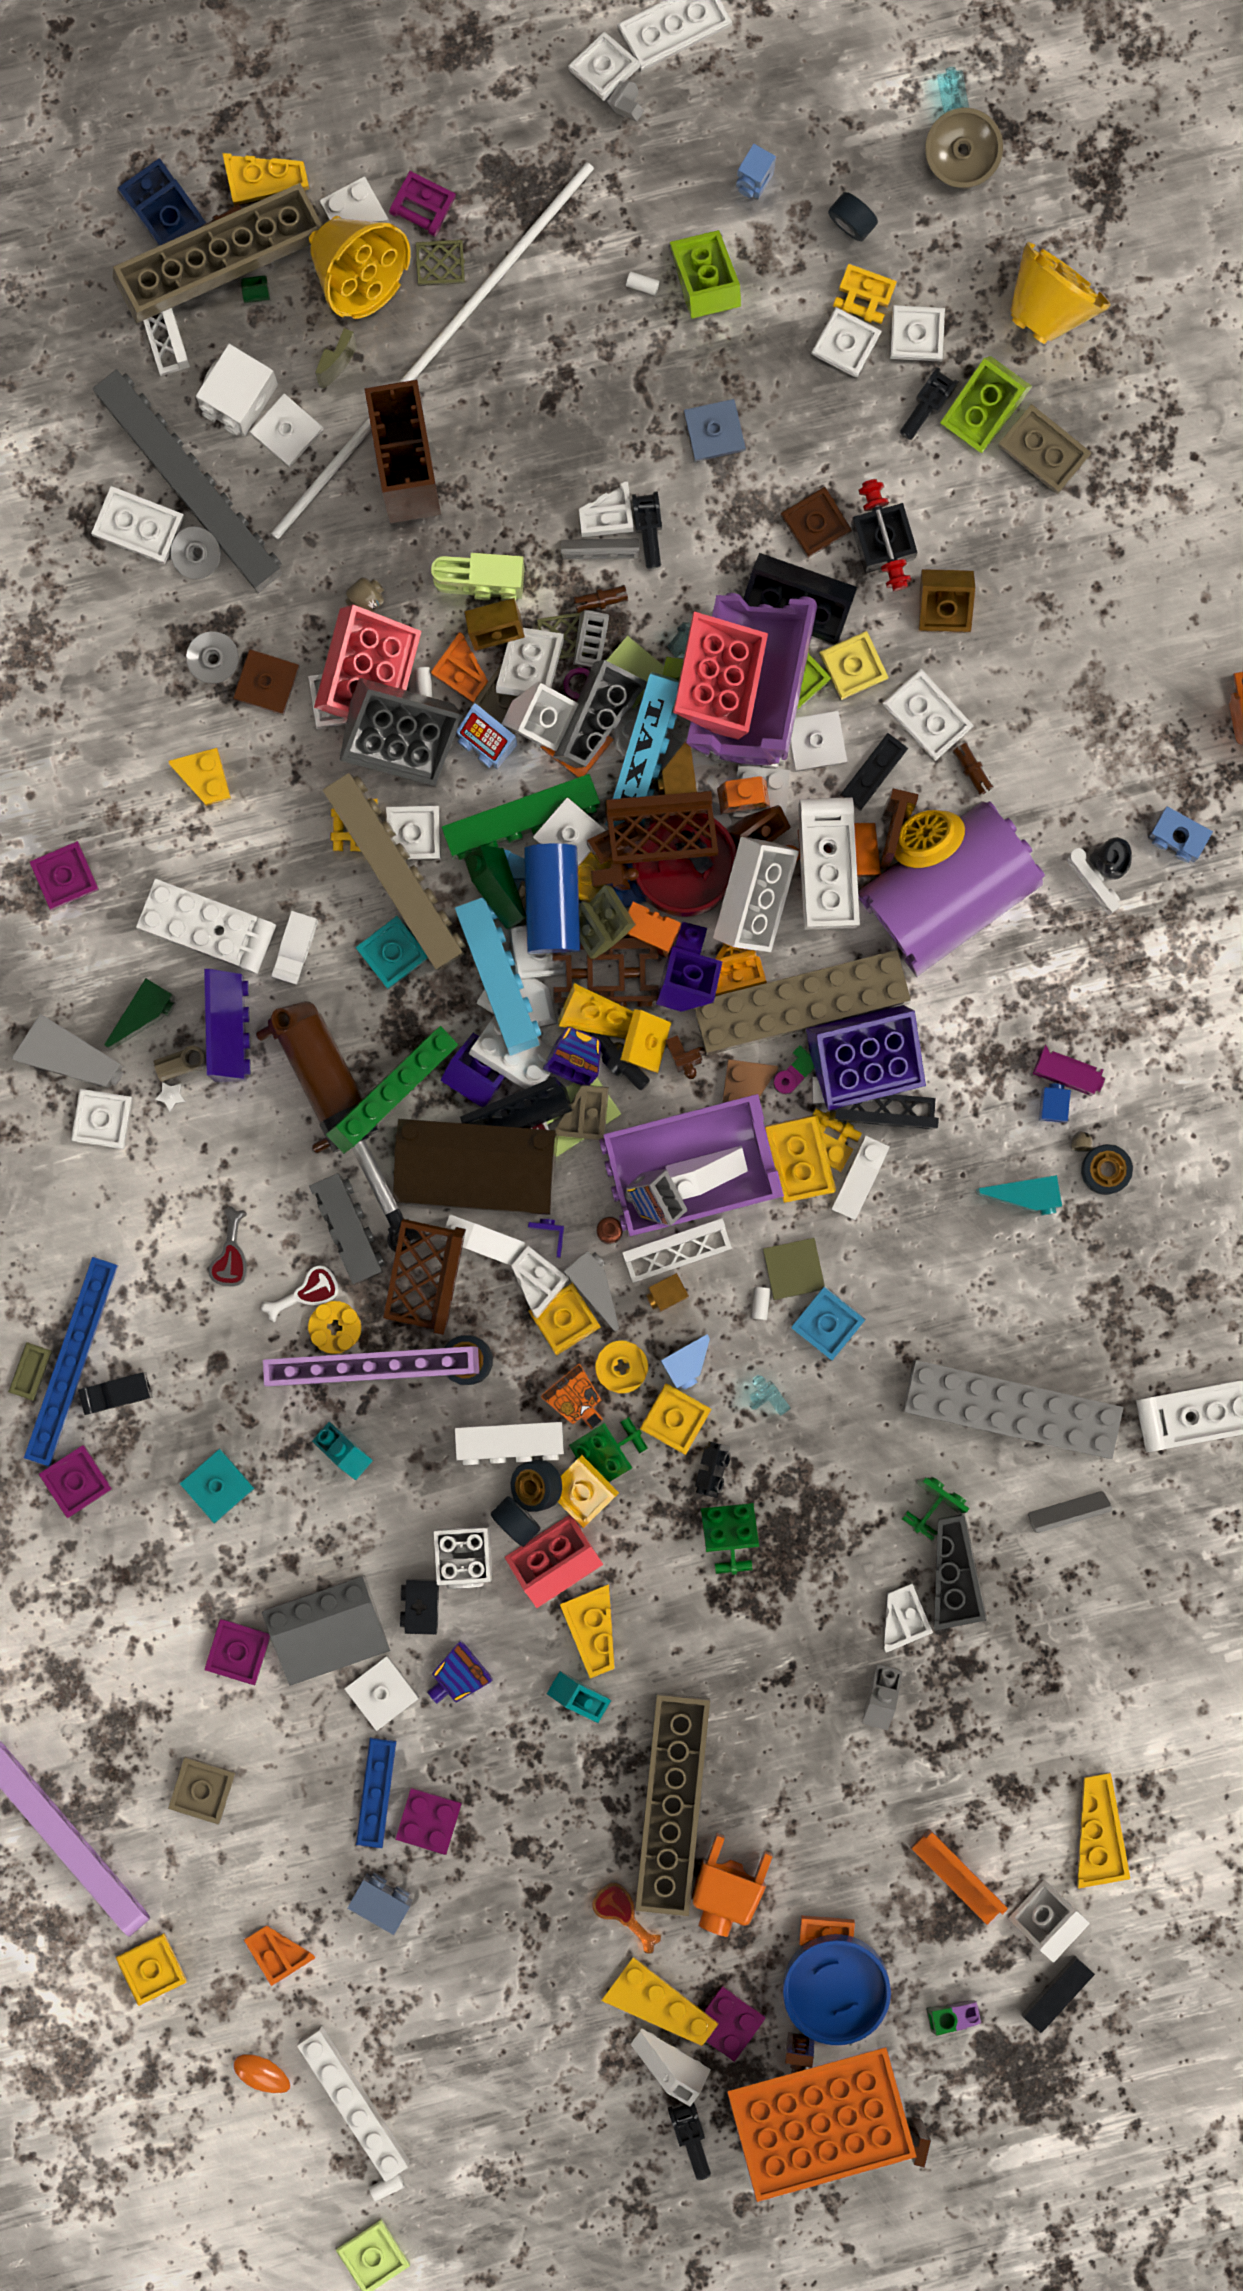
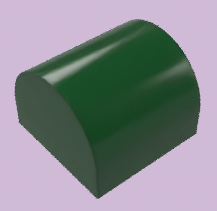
[241,275,270,304]

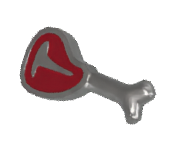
[209,1206,247,1287]

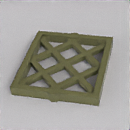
[416,240,465,286]
[537,612,590,659]

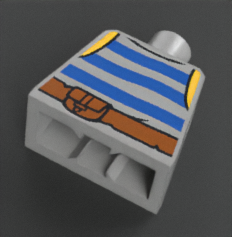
[625,1169,687,1226]

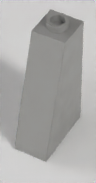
[12,1014,124,1088]

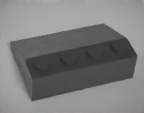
[340,678,463,786]
[262,1575,391,1686]

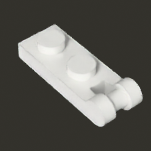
[1067,848,1121,916]

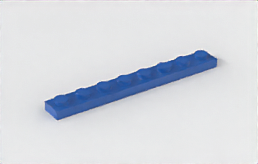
[24,1257,119,1466]

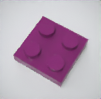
[30,841,99,911]
[39,1445,113,1519]
[204,1618,270,1686]
[395,1787,462,1855]
[704,1985,766,2062]

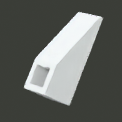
[630,2028,711,2107]

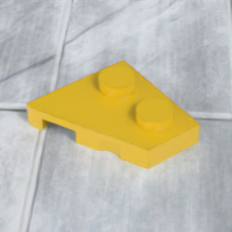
[169,748,231,806]

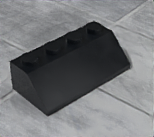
[743,553,858,644]

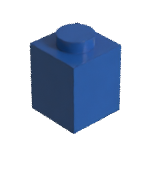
[1039,1083,1071,1123]

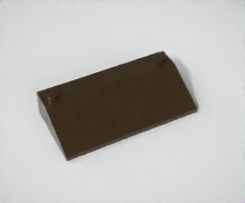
[393,1119,558,1215]

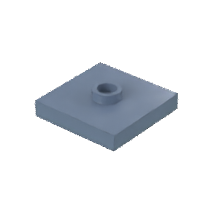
[684,399,746,462]

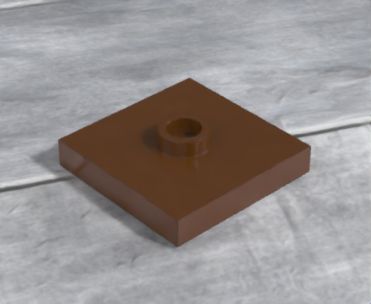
[780,487,852,559]
[233,649,300,716]

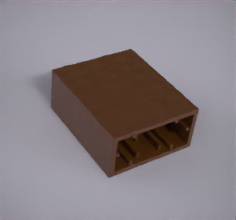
[364,379,441,524]

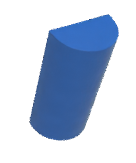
[524,843,580,954]

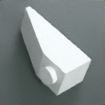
[831,1136,890,1220]
[665,1146,748,1200]
[441,1215,525,1266]

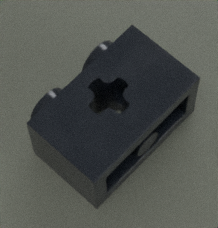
[400,1579,439,1635]

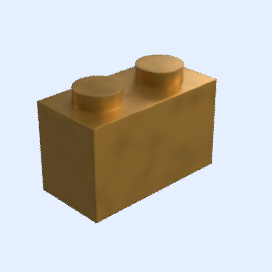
[464,598,525,651]
[646,1273,689,1312]

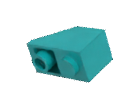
[312,1421,373,1480]

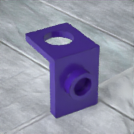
[675,922,707,955]
[528,1218,564,1258]

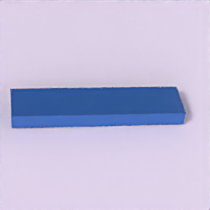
[356,1737,397,1848]

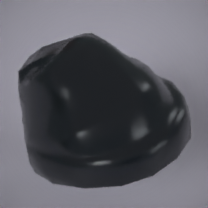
[1089,837,1132,880]

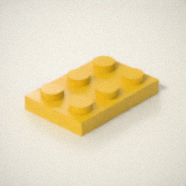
[765,1114,836,1203]

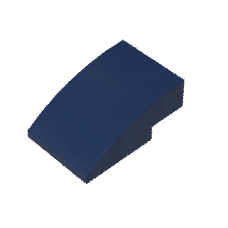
[117,158,206,246]

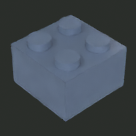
[347,1873,413,1935]

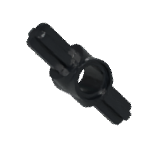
[590,1033,650,1090]

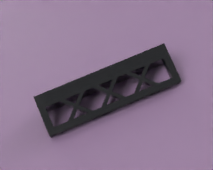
[460,1077,573,1129]
[829,1094,939,1130]

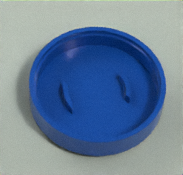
[783,1934,891,2045]

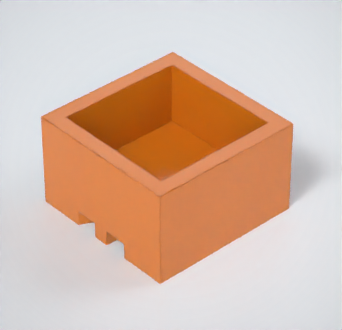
[623,902,681,958]

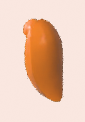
[234,2054,290,2093]

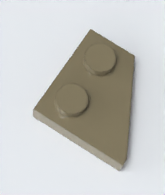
[555,1084,609,1140]

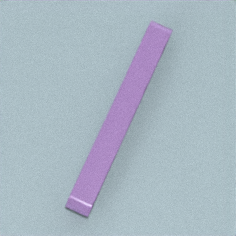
[0,1741,150,1937]

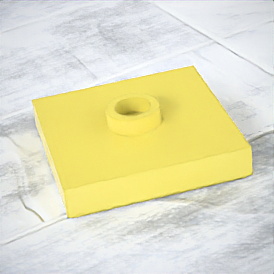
[819,631,889,700]

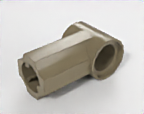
[153,1045,206,1082]

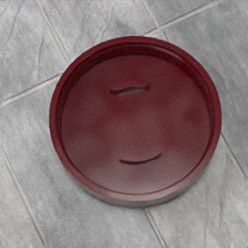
[632,813,737,917]

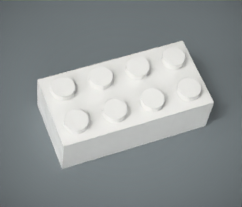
[713,837,799,952]
[455,1422,564,1465]

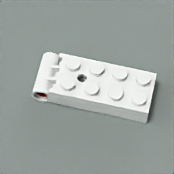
[798,798,860,930]
[136,879,276,974]
[1136,1380,1243,1452]

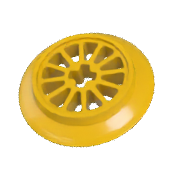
[894,810,965,868]

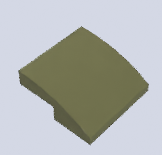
[315,328,357,389]
[579,885,636,959]

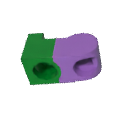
[926,2000,981,2036]

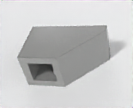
[862,1664,903,1731]

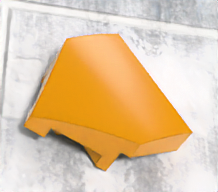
[715,943,767,996]

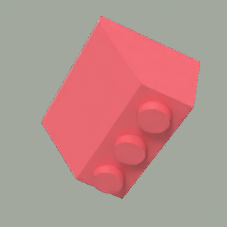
[505,1515,604,1608]

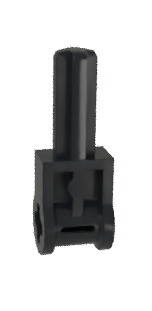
[900,367,959,440]
[632,491,662,569]
[668,2102,711,2180]

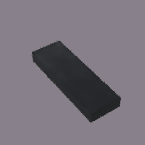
[840,733,909,811]

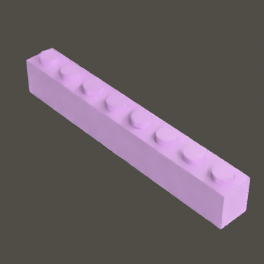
[263,1346,479,1387]

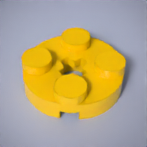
[308,1301,362,1354]
[595,1340,648,1393]

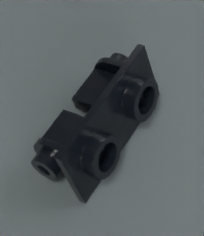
[694,1441,731,1498]

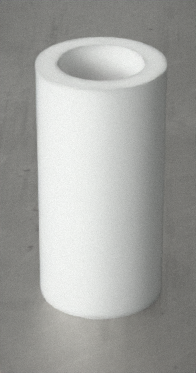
[626,271,660,296]
[415,667,432,698]
[751,1287,770,1320]
[369,2174,405,2202]

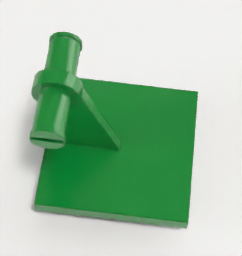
[569,1417,648,1482]
[901,1477,970,1541]
[701,1503,759,1575]

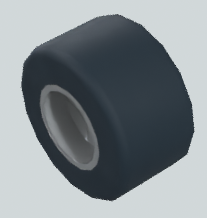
[828,192,878,242]
[491,1496,541,1547]

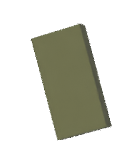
[8,1342,52,1401]

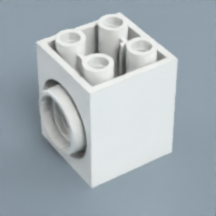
[196,344,278,437]
[434,1526,493,1589]

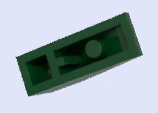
[464,845,526,929]
[104,978,176,1050]

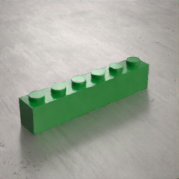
[442,774,600,861]
[326,1026,458,1154]

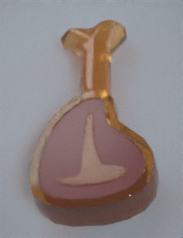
[592,1882,661,1954]

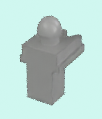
[606,81,644,122]

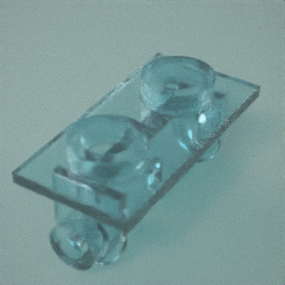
[937,67,969,114]

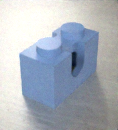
[736,144,776,199]
[1148,806,1213,863]

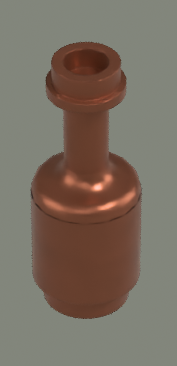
[596,1217,623,1244]

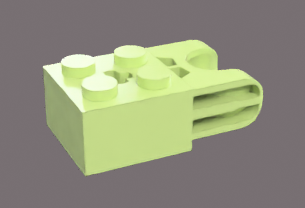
[431,553,524,601]

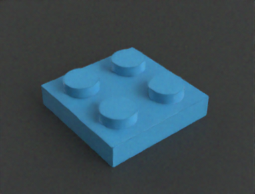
[791,1286,866,1361]

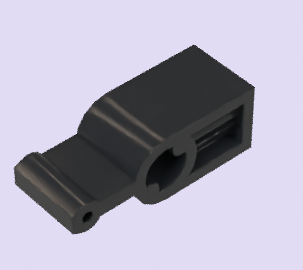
[78,1372,153,1415]

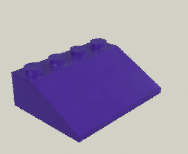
[204,969,251,1082]
[806,1005,926,1110]

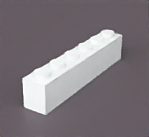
[297,2025,410,2182]

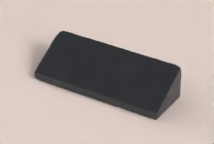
[1021,1956,1095,2033]

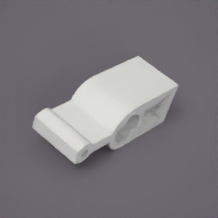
[271,911,318,985]

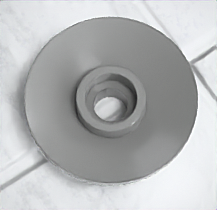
[171,526,221,579]
[186,631,239,684]

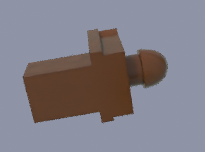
[591,864,639,891]
[666,1035,705,1079]

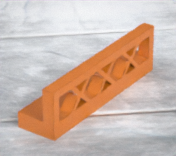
[911,1829,1008,1925]

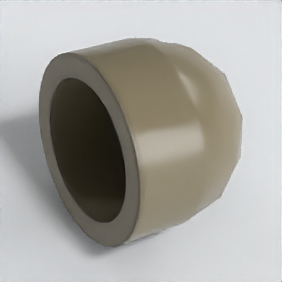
[1071,1131,1093,1152]

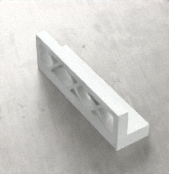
[143,308,190,376]
[622,1218,732,1283]

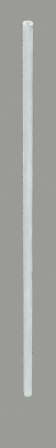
[270,162,594,540]

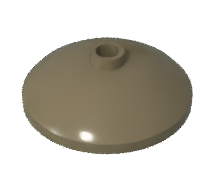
[925,108,1003,188]

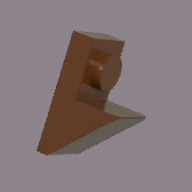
[587,819,645,865]

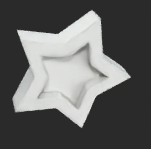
[155,1082,186,1112]

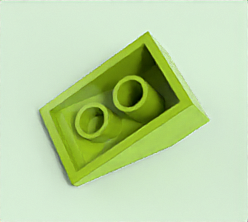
[670,230,741,319]
[940,356,1032,453]

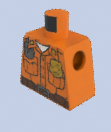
[717,776,770,815]
[541,1364,603,1430]

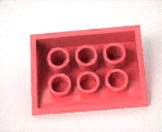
[314,605,422,719]
[673,611,768,740]

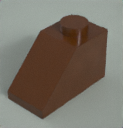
[727,805,791,850]

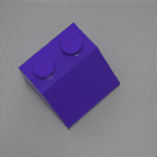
[656,946,723,1012]
[440,1032,506,1107]

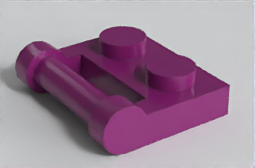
[389,170,456,237]

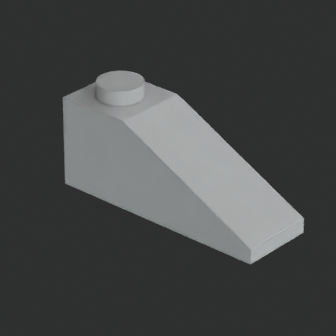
[564,1251,619,1332]

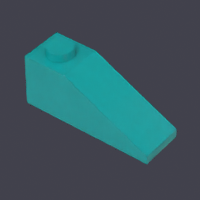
[976,1175,1062,1216]

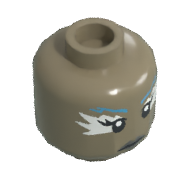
[345,577,384,612]

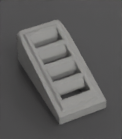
[573,610,609,668]

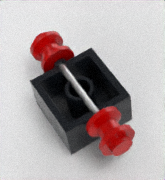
[851,479,918,591]

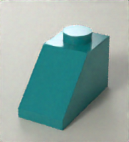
[546,1671,612,1723]

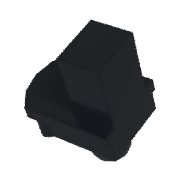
[675,830,714,874]

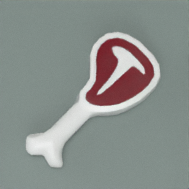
[261,1265,339,1322]

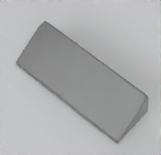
[561,538,639,560]
[1028,1491,1113,1533]

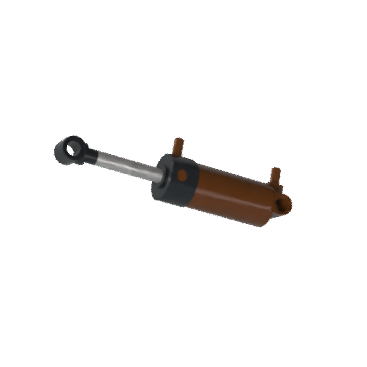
[256,1001,422,1252]

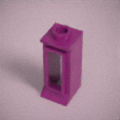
[1033,1044,1105,1096]

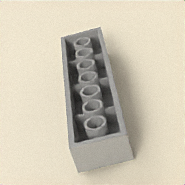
[902,1360,1124,1459]

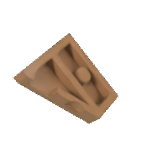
[722,1059,778,1103]

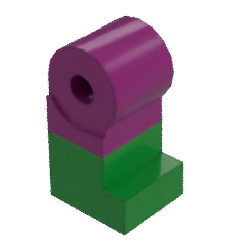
[773,1045,814,1095]

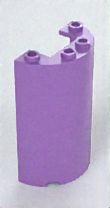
[686,593,817,765]
[858,801,1045,977]
[599,1094,784,1236]

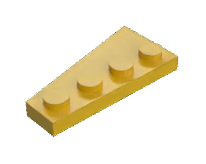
[1077,1772,1131,1889]
[601,1957,719,2046]

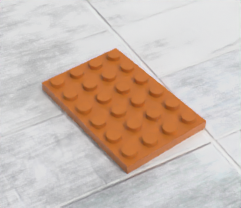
[727,2047,917,2202]

